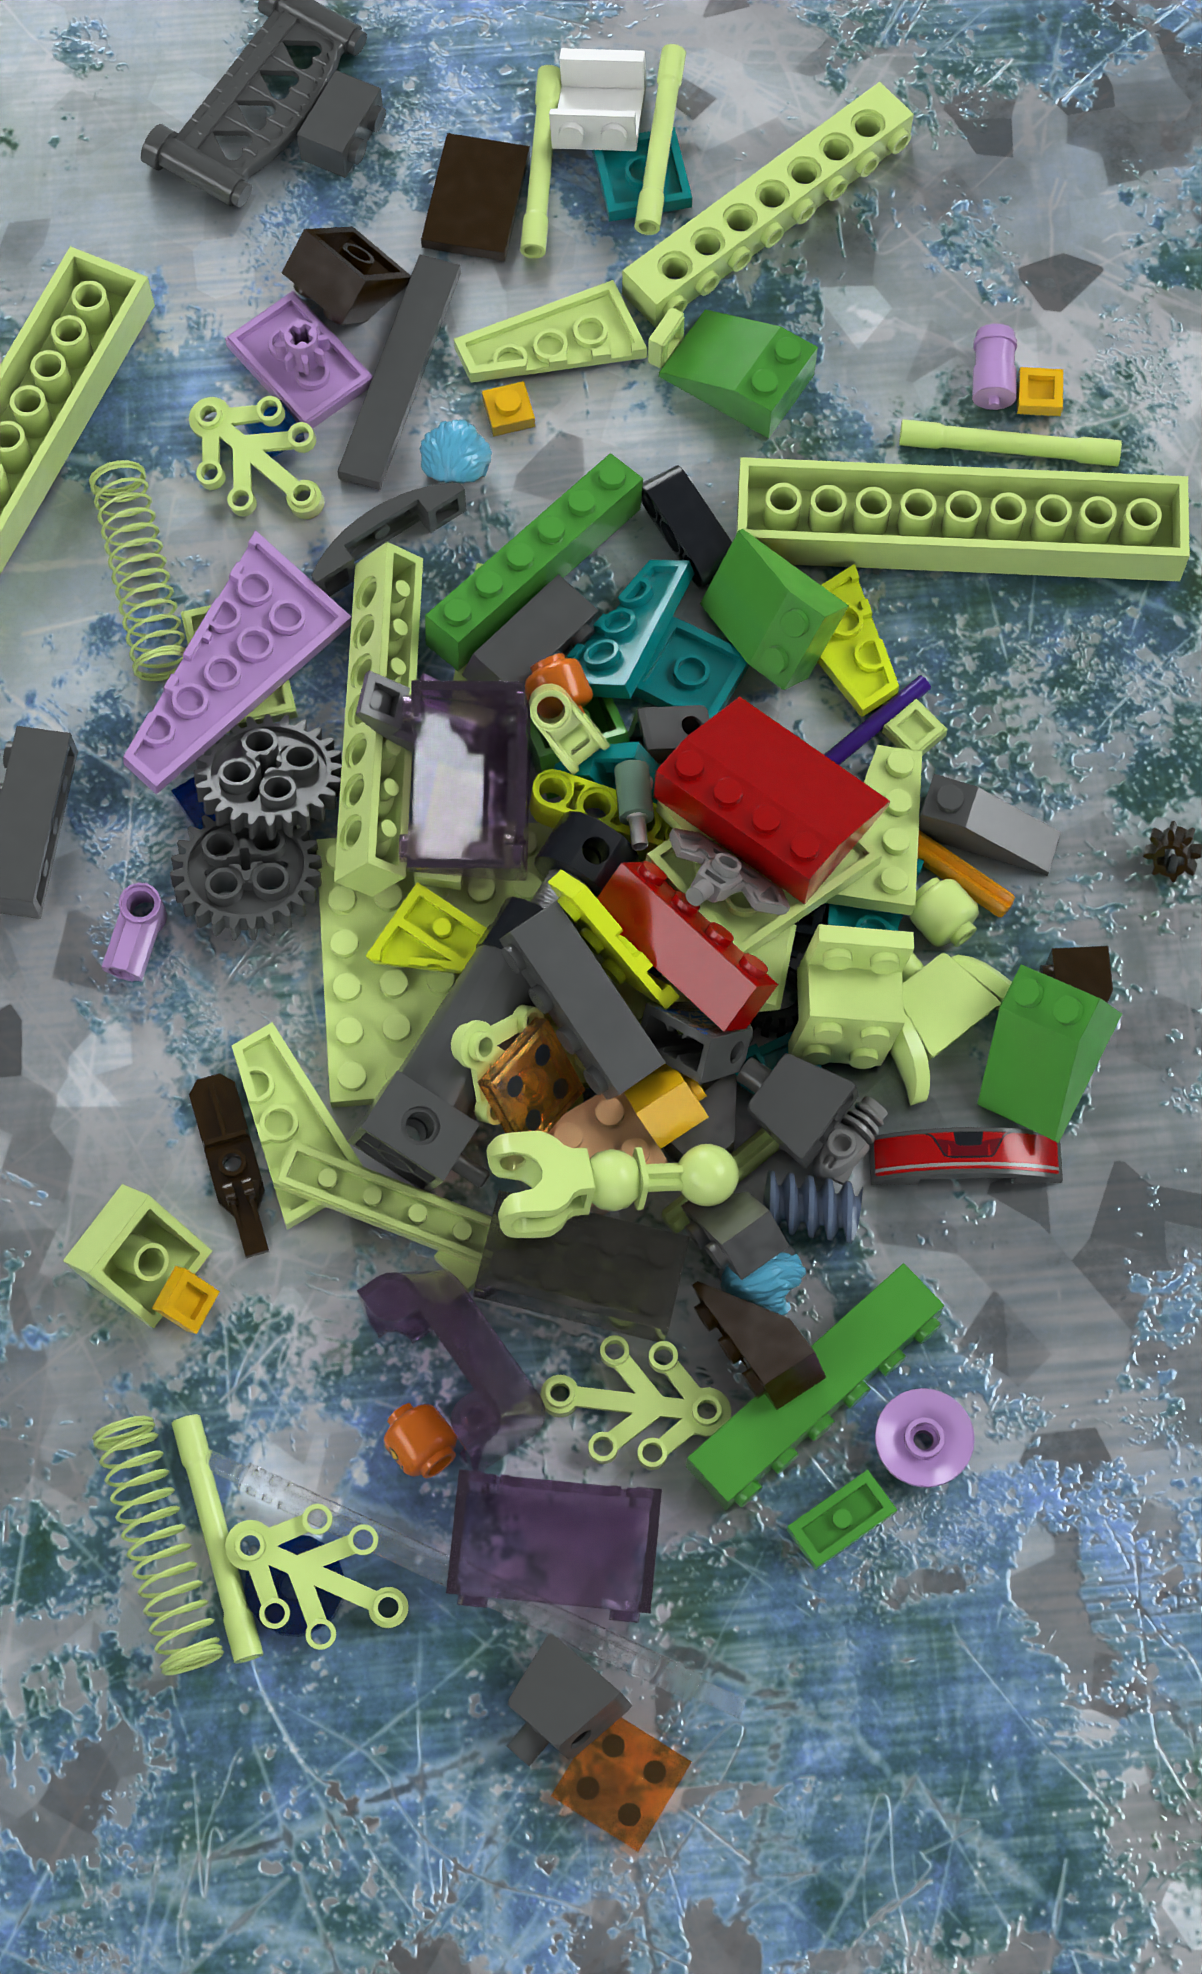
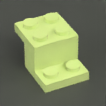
[788,924,914,1069]

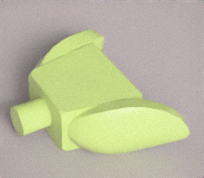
[890,953,1012,1106]

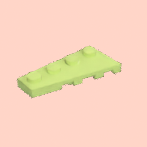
[825,745,922,916]

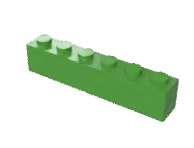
[425,453,643,672]
[686,1263,944,1511]

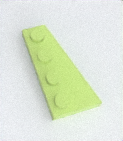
[454,280,648,383]
[231,1022,363,1230]

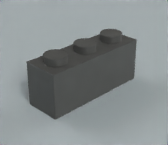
[462,574,598,711]

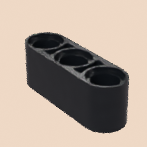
[641,465,732,589]

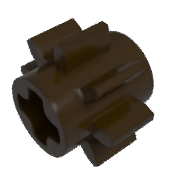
[1143,821,1202,882]

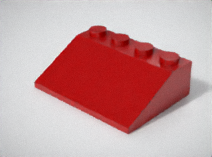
[654,696,890,905]

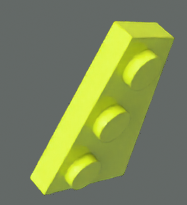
[817,564,899,718]
[548,869,680,1010]

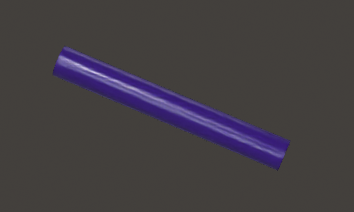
[824,675,931,765]

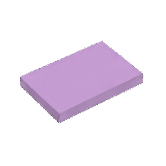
[225,291,373,429]

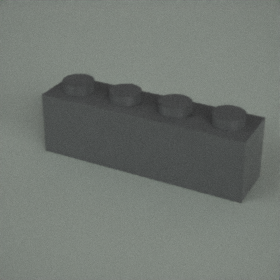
[0,726,78,919]
[499,900,666,1100]

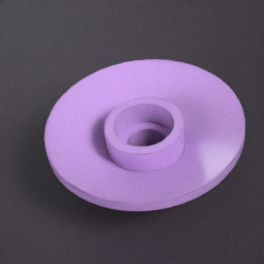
[875,1388,974,1488]

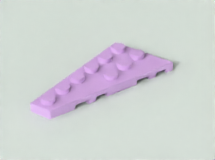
[123,530,352,794]

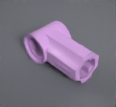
[102,883,167,982]

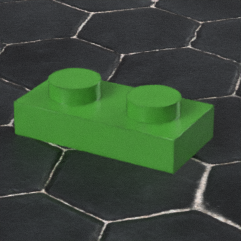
[786,1469,897,1571]

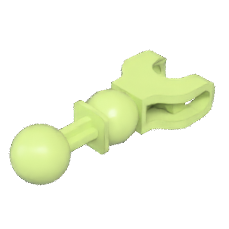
[486,1131,739,1238]

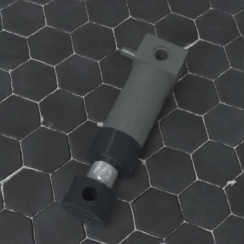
[347,811,639,1192]

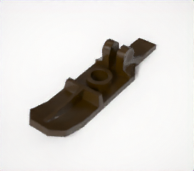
[189,1073,269,1258]

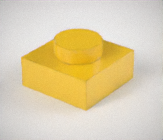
[1017,367,1064,416]
[482,381,535,437]
[152,1266,220,1334]

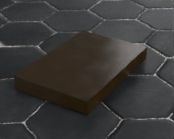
[421,133,530,261]

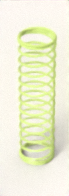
[89,460,186,681]
[92,1415,224,1675]

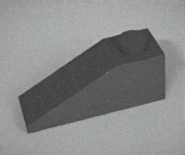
[919,774,1061,876]

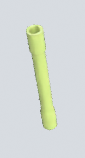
[634,44,686,235]
[520,65,561,258]
[899,419,1122,467]
[171,1414,264,1664]

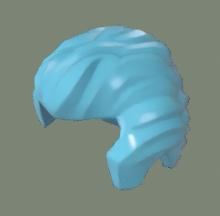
[419,419,492,484]
[720,1252,806,1316]

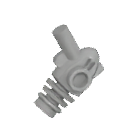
[779,1096,888,1185]

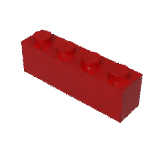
[597,861,779,1032]

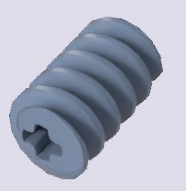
[763,1170,863,1243]

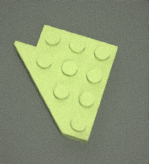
[646,801,882,954]

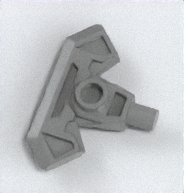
[669,828,790,915]

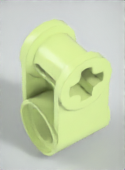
[529,683,610,775]

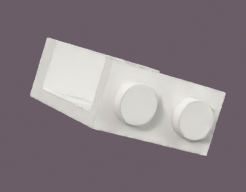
[549,48,647,151]

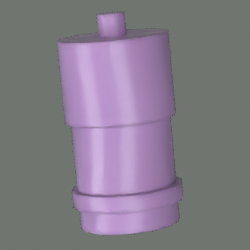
[972,324,1017,410]

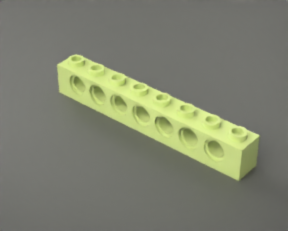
[622,82,914,328]
[334,542,423,896]

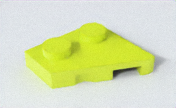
[366,882,487,974]

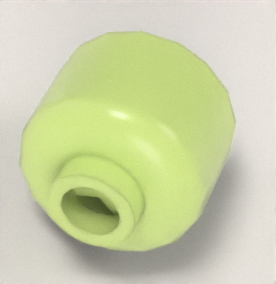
[910,877,979,947]

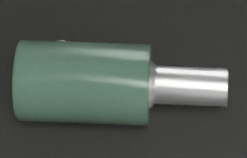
[614,760,654,851]

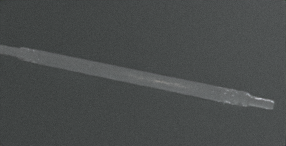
[205,1449,747,1719]

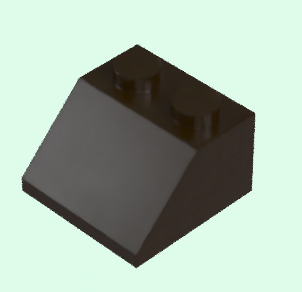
[281,226,411,325]

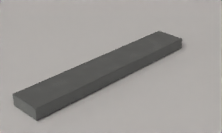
[337,254,461,490]

